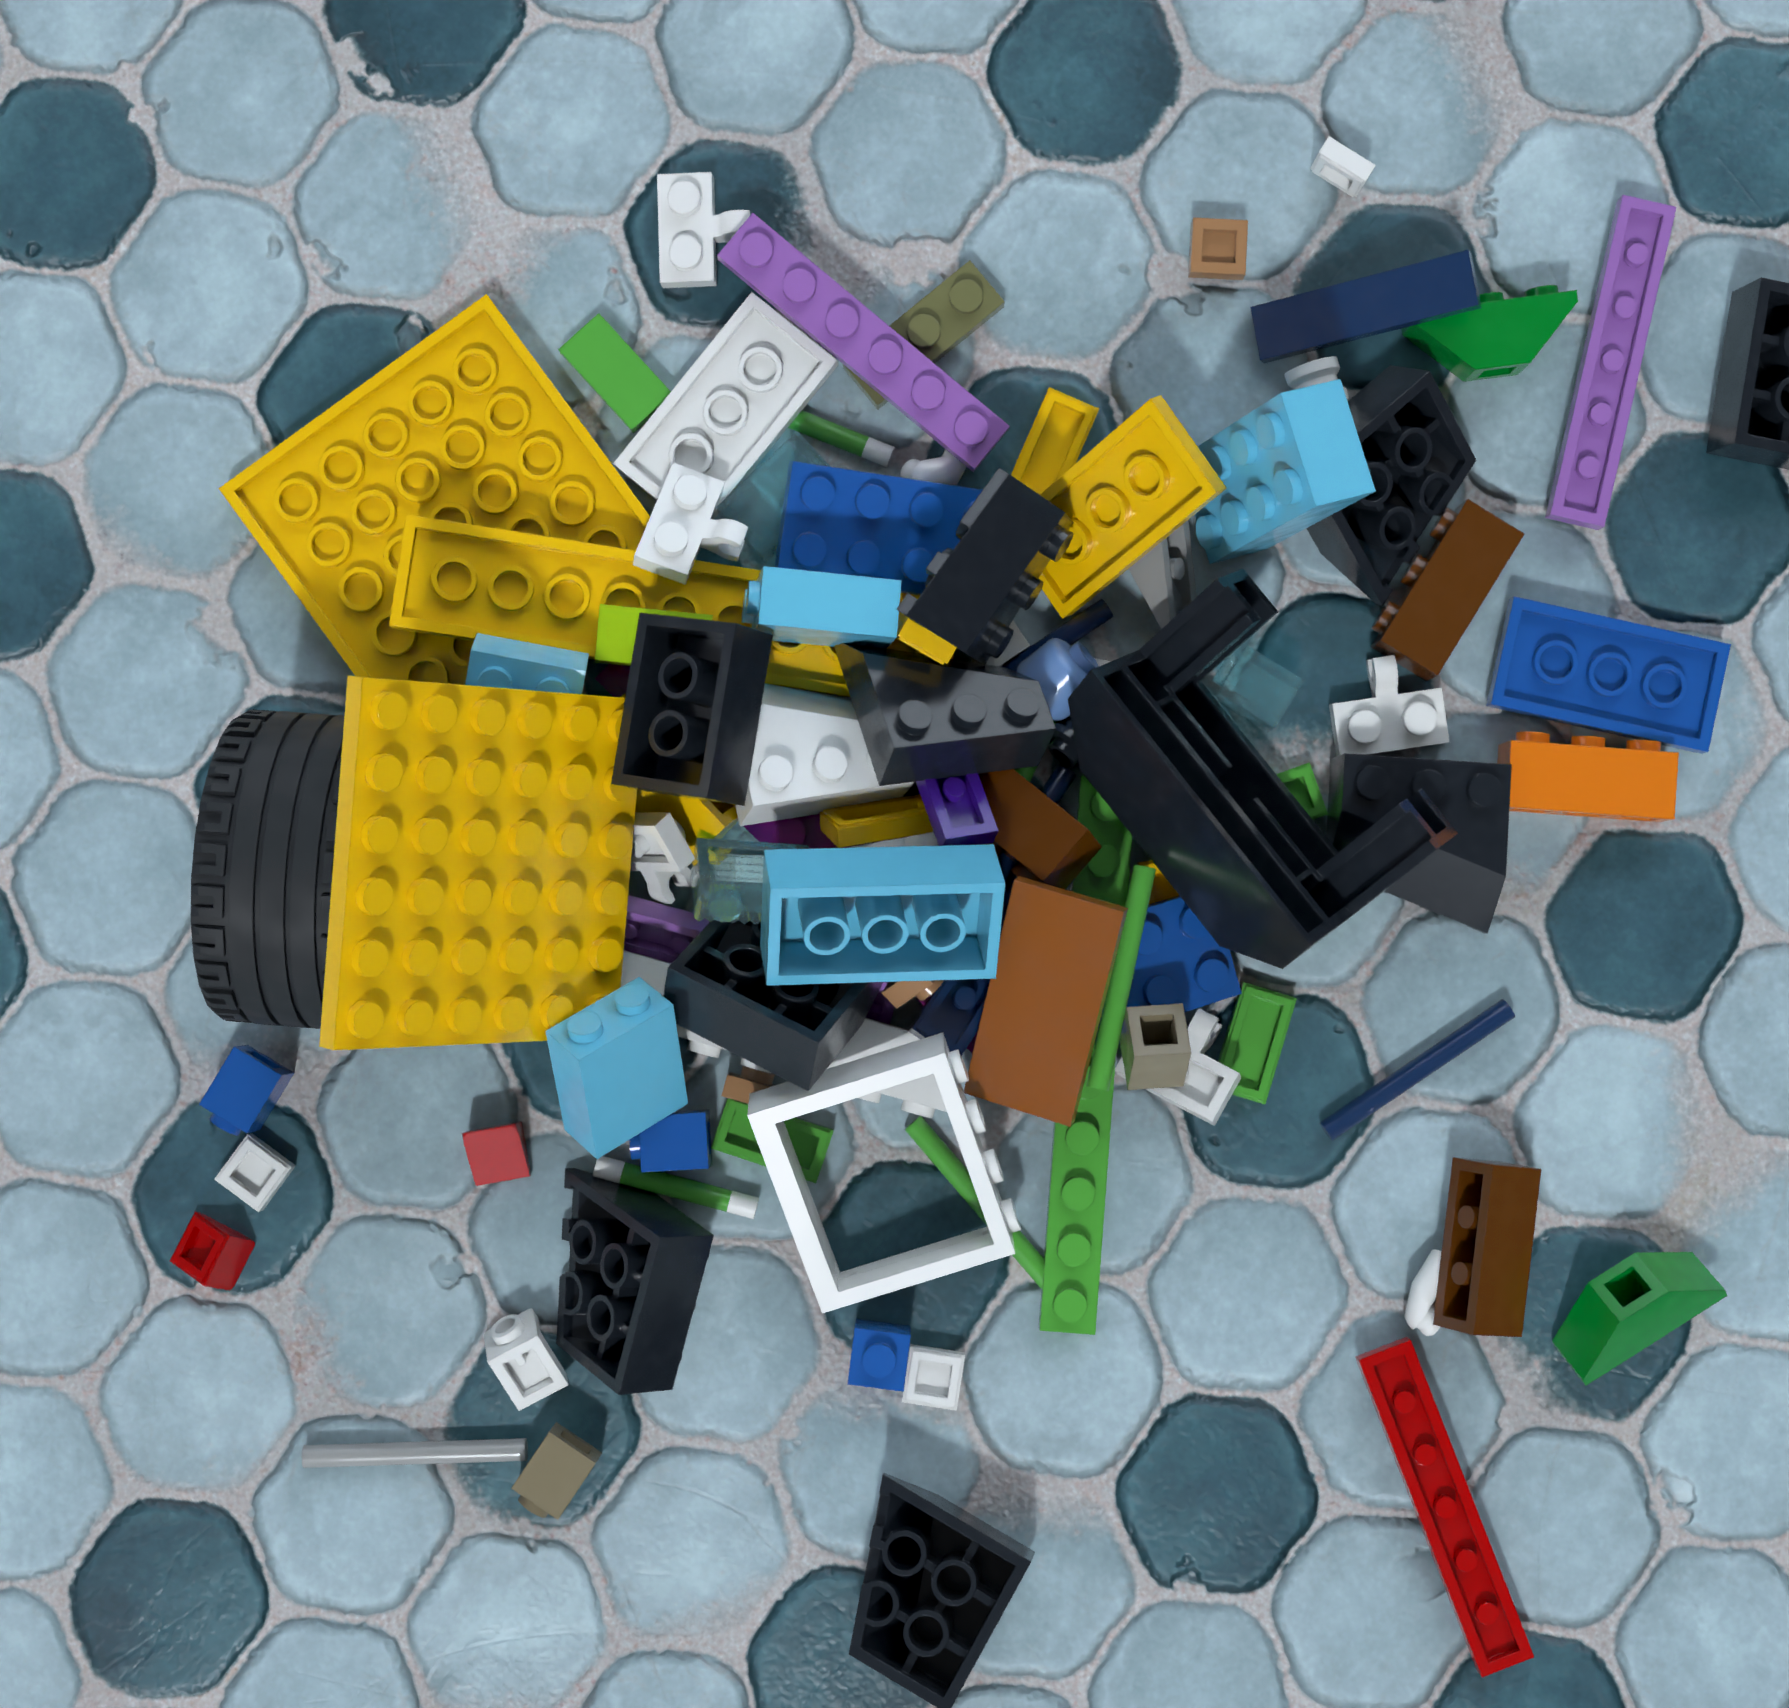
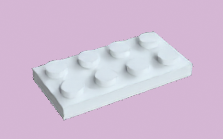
[613,292,839,520]

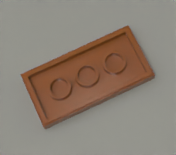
[964,876,1128,1127]

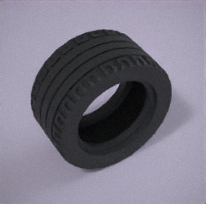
[191,709,344,1029]

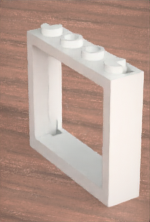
[747,1032,1021,1313]

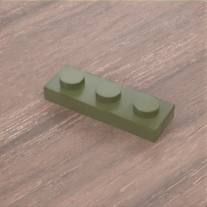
[843,260,1005,410]

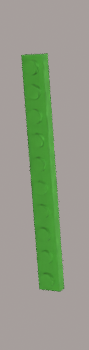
[1039,776,1132,1335]

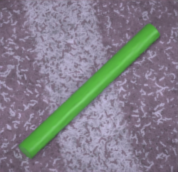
[1087,865,1156,1091]
[904,1116,1044,1289]

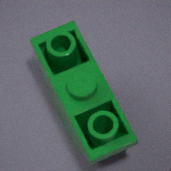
[1401,285,1578,382]
[1552,1252,1727,1386]

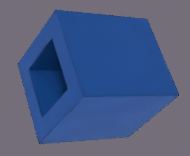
[199,1045,294,1136]
[629,1109,713,1172]
[847,1319,911,1392]

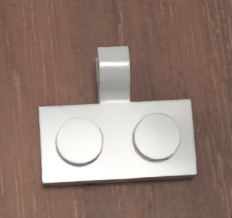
[657,172,750,288]
[633,462,748,585]
[1329,655,1450,756]
[630,812,696,904]
[1115,1008,1241,1126]

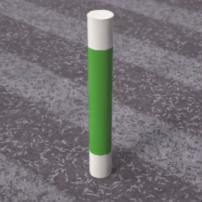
[788,410,895,467]
[593,1156,759,1219]

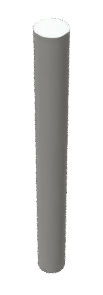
[302,1438,528,1468]

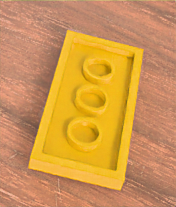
[1039,395,1227,619]

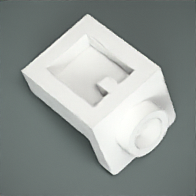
[484,1308,569,1411]

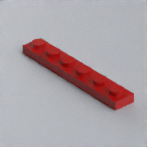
[1355,1337,1534,1677]

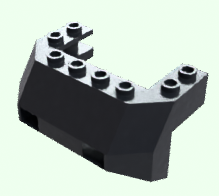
[1068,569,1458,969]

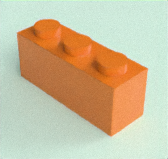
[1497,731,1679,822]

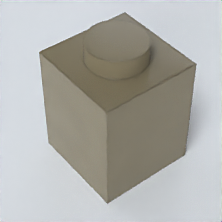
[1120,1003,1191,1090]
[511,1422,602,1520]

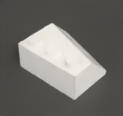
[735,683,914,826]

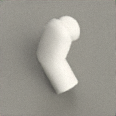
[900,449,966,486]
[1404,1249,1442,1336]

